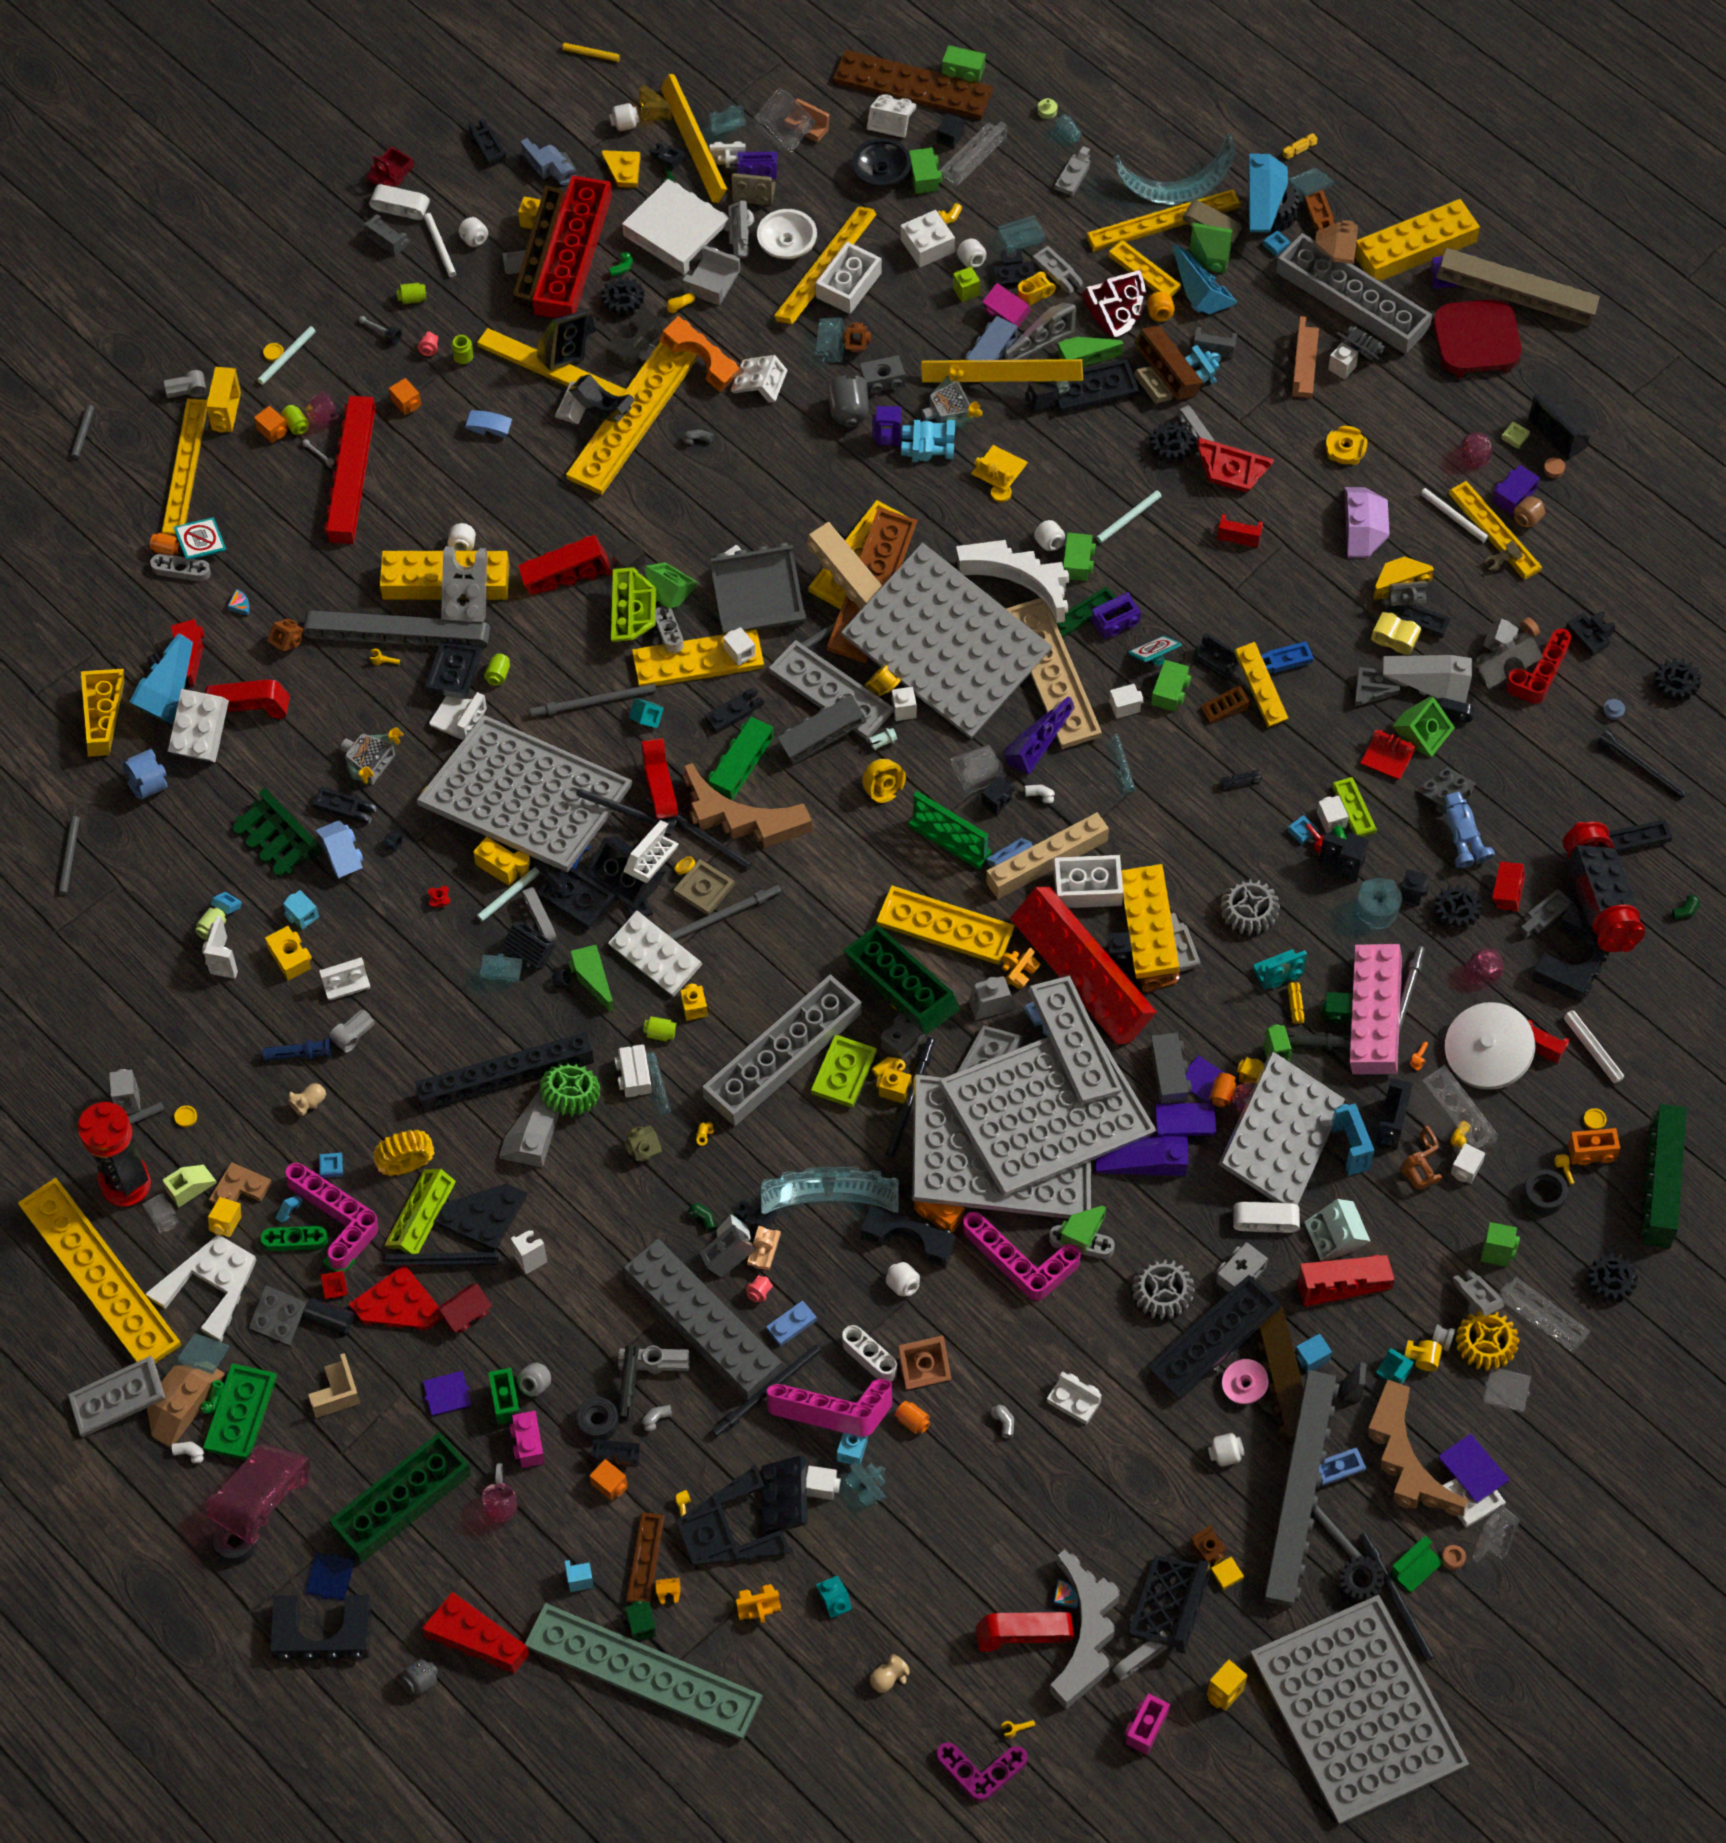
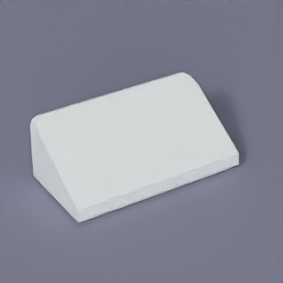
[555,381,585,424]

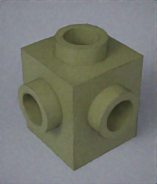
[624,1125,662,1161]

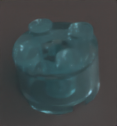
[1356,878,1402,929]

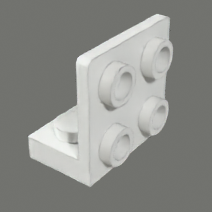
[867,95,916,138]
[731,355,787,403]
[430,692,487,740]
[202,916,238,979]

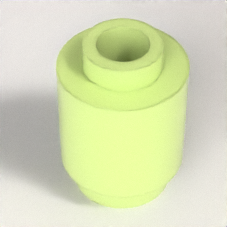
[195,908,226,941]

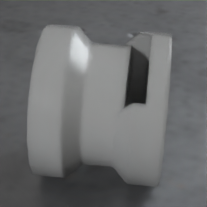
[1432,1324,1455,1351]

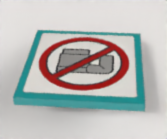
[174,517,226,561]
[1128,636,1182,666]

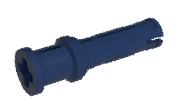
[263,1038,332,1062]

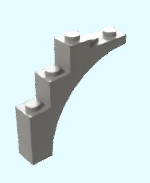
[1050,1549,1120,1709]

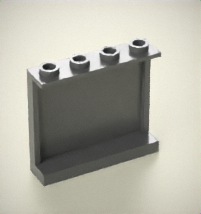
[710,543,806,635]

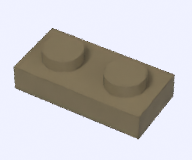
[1134,366,1173,404]

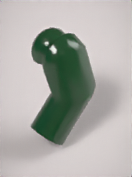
[1672,895,1700,920]
[688,1203,716,1232]

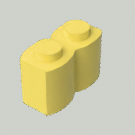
[1371,612,1421,655]

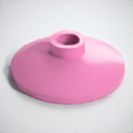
[1222,1359,1268,1404]

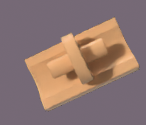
[747,1226,781,1270]

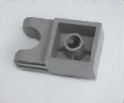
[441,546,487,622]

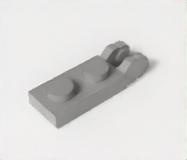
[1032,246,1083,294]
[1453,1269,1504,1316]

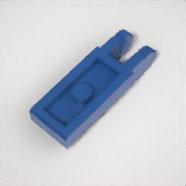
[1261,641,1314,675]

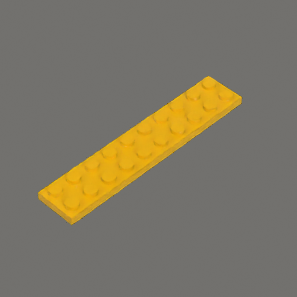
[566,342,699,495]
[18,1178,182,1363]

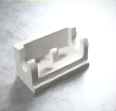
[511,1231,547,1275]

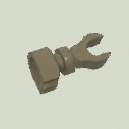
[1484,540,1523,572]

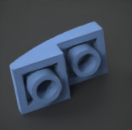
[465,410,512,438]

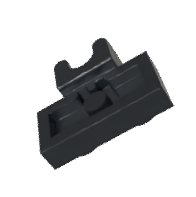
[993,248,1035,287]
[1566,611,1615,656]

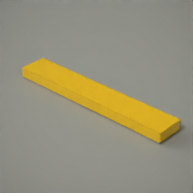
[1449,481,1542,580]

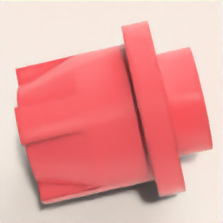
[417,331,438,356]
[746,1275,773,1302]

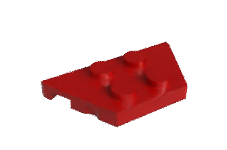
[1197,438,1274,493]

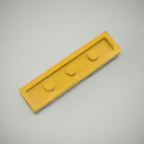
[1108,240,1181,297]
[1234,642,1288,728]

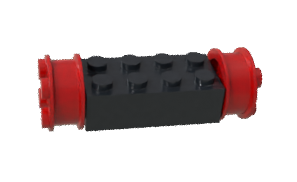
[1562,822,1646,952]
[78,1102,151,1207]

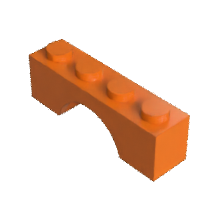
[659,316,739,392]

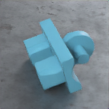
[1185,345,1221,385]

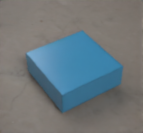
[1262,230,1291,257]
[1287,815,1318,845]
[211,892,242,914]
[319,1153,343,1178]

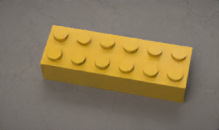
[1355,199,1480,281]
[380,551,510,600]

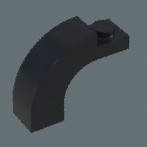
[568,374,635,422]

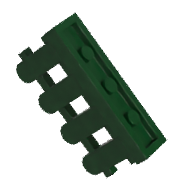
[233,787,323,877]

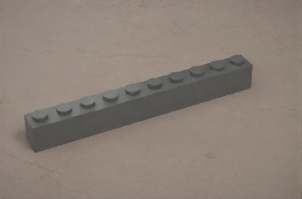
[1263,1370,1339,1608]

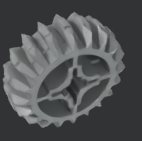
[1220,878,1280,936]
[1132,1258,1194,1320]

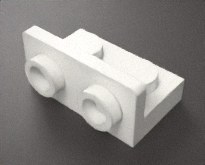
[319,957,370,1001]
[1047,1372,1101,1425]

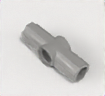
[618,1346,690,1374]

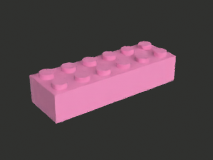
[1350,944,1402,1074]

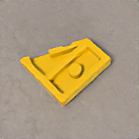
[602,151,640,188]

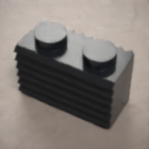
[502,922,556,969]

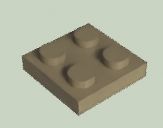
[674,859,735,916]

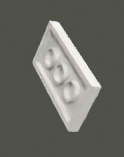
[608,911,702,997]

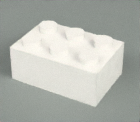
[816,242,881,314]
[168,689,229,762]
[1054,855,1123,908]

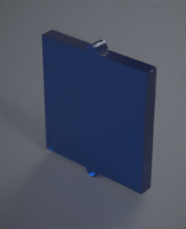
[306,1553,355,1600]

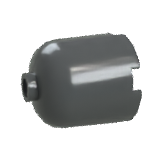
[827,375,868,427]

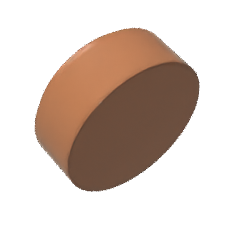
[1544,457,1565,478]
[1521,617,1540,639]
[1441,1545,1466,1570]

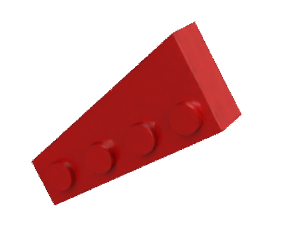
[518,534,613,595]
[1297,1255,1395,1307]
[422,1592,529,1674]

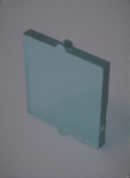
[1288,168,1335,196]
[178,1333,230,1374]

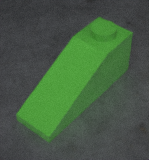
[1057,337,1123,368]
[568,945,614,1012]

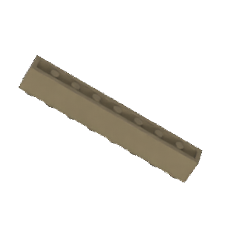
[1436,248,1600,326]

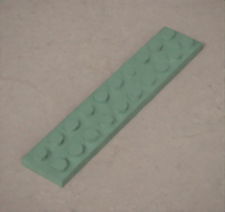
[525,1603,763,1741]

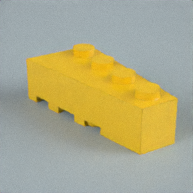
[81,669,125,757]

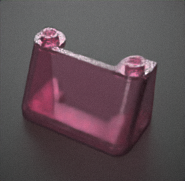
[206,1444,311,1545]

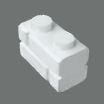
[615,1045,652,1097]

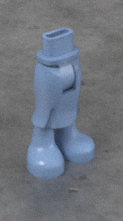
[1444,792,1495,868]

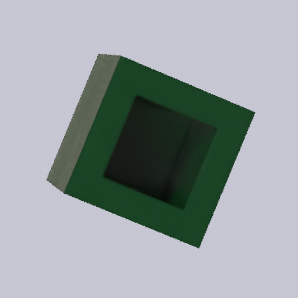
[626,1601,657,1641]

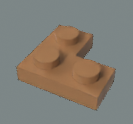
[209,1162,272,1205]

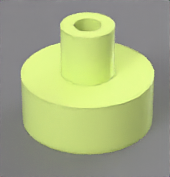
[1038,98,1057,119]

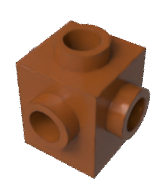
[842,322,871,352]
[267,619,304,651]

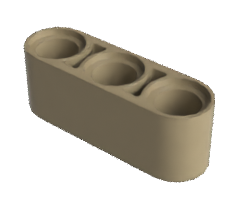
[1182,200,1242,246]

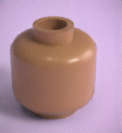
[1514,497,1545,527]

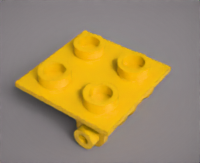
[971,445,1028,491]

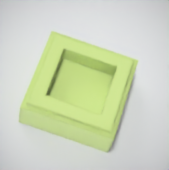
[1501,422,1530,449]

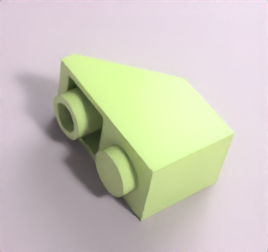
[162,1165,217,1208]

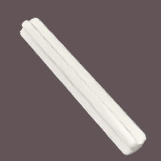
[1564,1010,1624,1084]

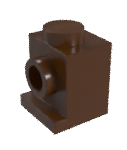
[1190,1525,1227,1566]

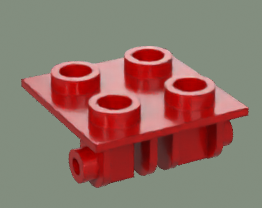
[1360,729,1417,780]

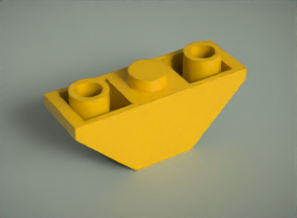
[1373,557,1434,601]

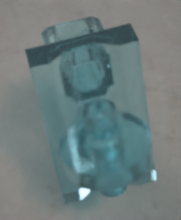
[709,105,746,136]
[479,954,523,983]
[844,1462,887,1506]

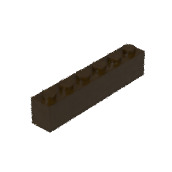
[513,185,564,308]
[1254,1305,1304,1446]

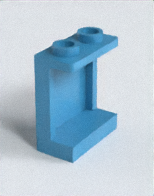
[1331,1104,1374,1176]

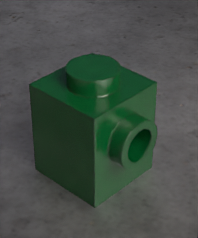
[1320,992,1353,1024]

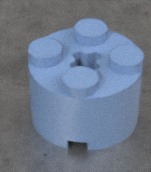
[122,749,168,800]

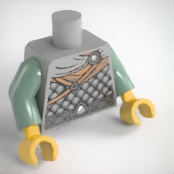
[922,364,982,429]
[340,727,404,785]

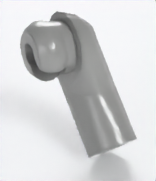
[642,1405,672,1431]
[991,1405,1014,1438]

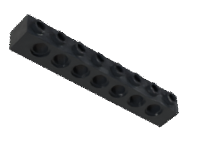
[414,1032,594,1113]

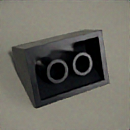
[1528,394,1590,460]
[585,836,666,909]

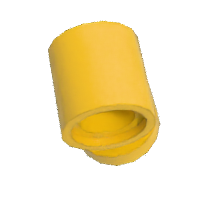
[1405,1340,1442,1372]

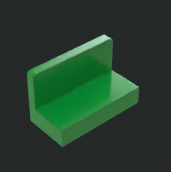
[1390,1535,1443,1593]

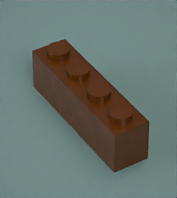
[1134,326,1203,400]

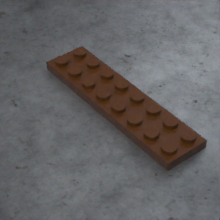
[834,50,993,120]

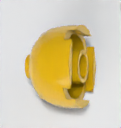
[862,759,906,803]

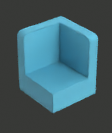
[565,1560,594,1592]

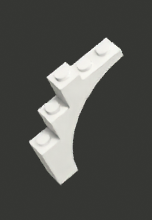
[956,540,1069,623]

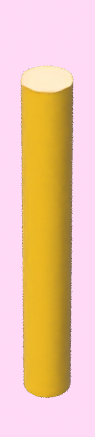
[562,43,620,62]

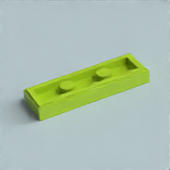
[1332,777,1377,837]

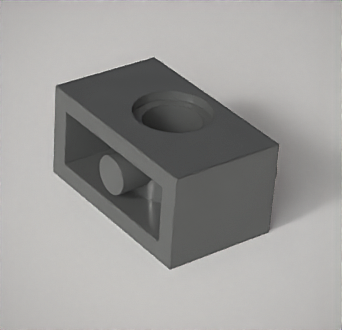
[860,355,905,394]

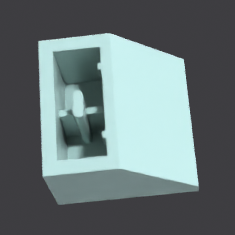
[1305,1199,1370,1261]

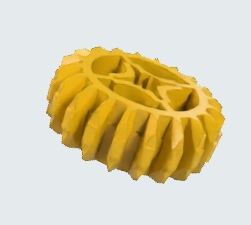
[373,1130,434,1176]
[1456,1311,1519,1371]

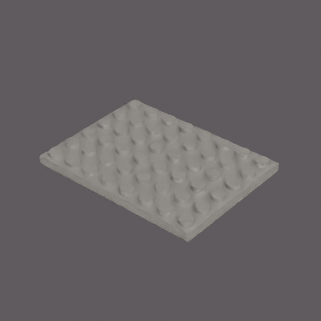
[841,542,1052,739]
[417,715,632,872]
[938,1021,1157,1196]
[912,1075,1091,1219]
[1250,1595,1469,1826]

